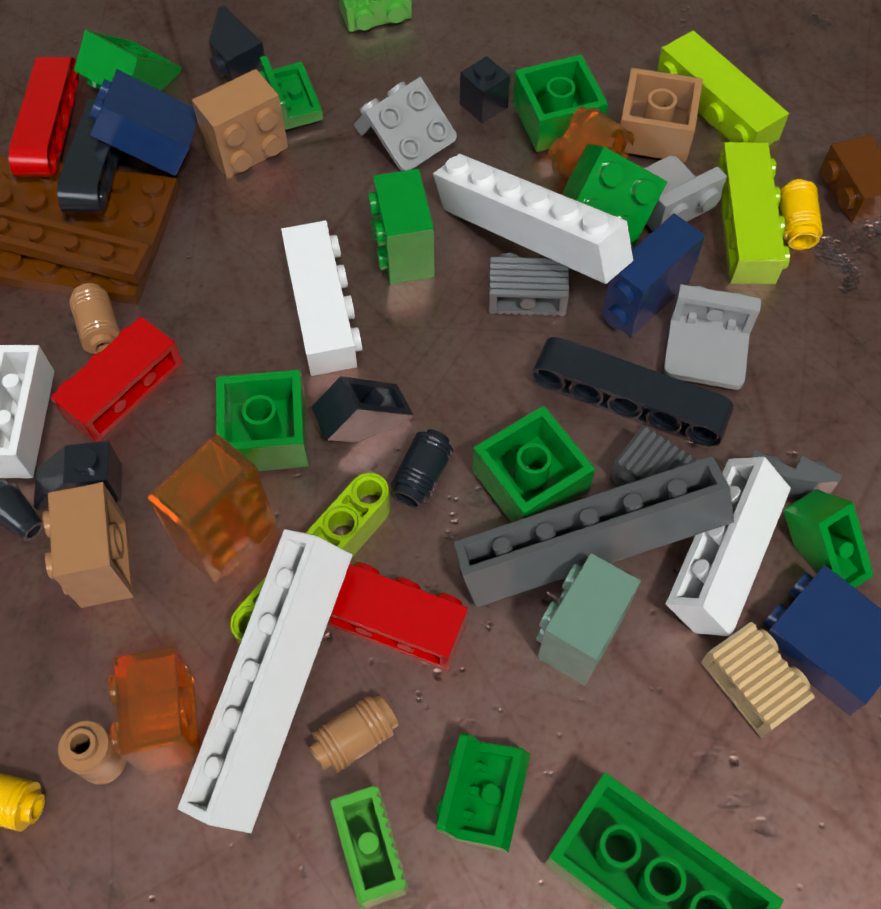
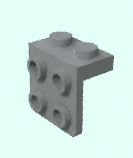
[354,77,457,171]
[644,156,727,231]
[663,284,761,390]

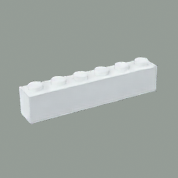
[433,154,633,284]
[178,529,353,833]

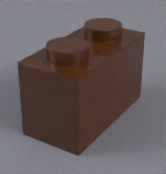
[820,135,881,223]

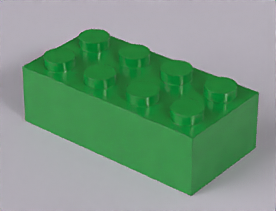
[544,772,784,909]

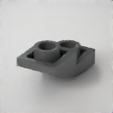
[751,450,842,500]

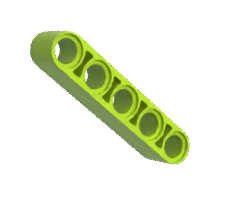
[230,473,391,646]

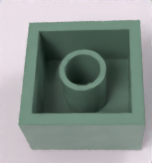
[536,553,641,686]

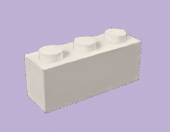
[0,345,55,478]

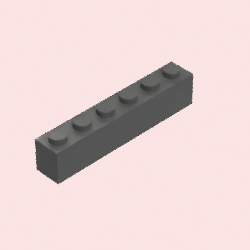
[454,456,734,607]

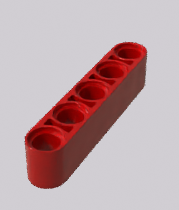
[9,57,79,177]

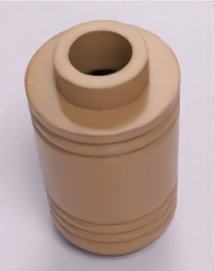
[69,283,120,354]
[309,694,399,774]
[58,721,127,785]

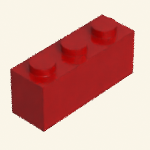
[50,316,183,443]
[327,562,468,671]

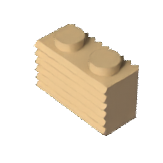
[701,622,815,738]

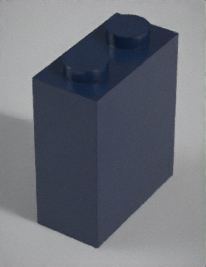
[88,69,197,176]
[602,213,705,337]
[762,565,881,716]

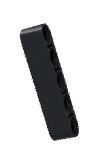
[57,98,122,213]
[531,337,734,447]

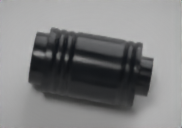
[391,429,454,509]

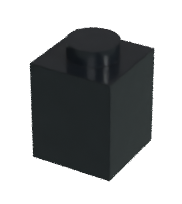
[460,56,510,123]

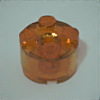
[548,106,634,182]

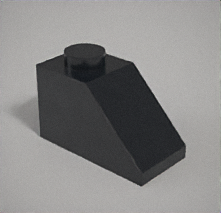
[209,5,265,82]
[311,376,414,443]
[33,441,122,510]

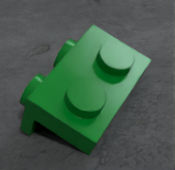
[258,55,323,130]
[436,733,531,853]

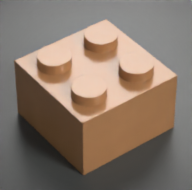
[615,68,703,162]
[192,69,288,179]
[43,482,134,608]

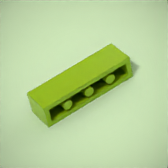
[657,31,789,145]
[716,142,790,284]

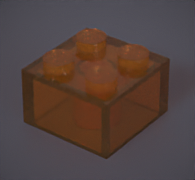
[108,646,200,775]

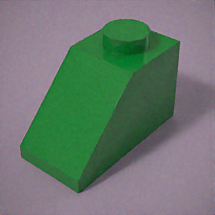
[783,489,874,588]

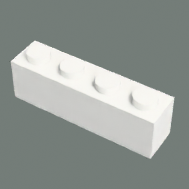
[281,221,363,376]
[666,457,791,637]

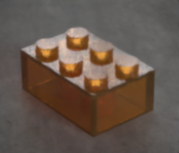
[147,434,276,583]

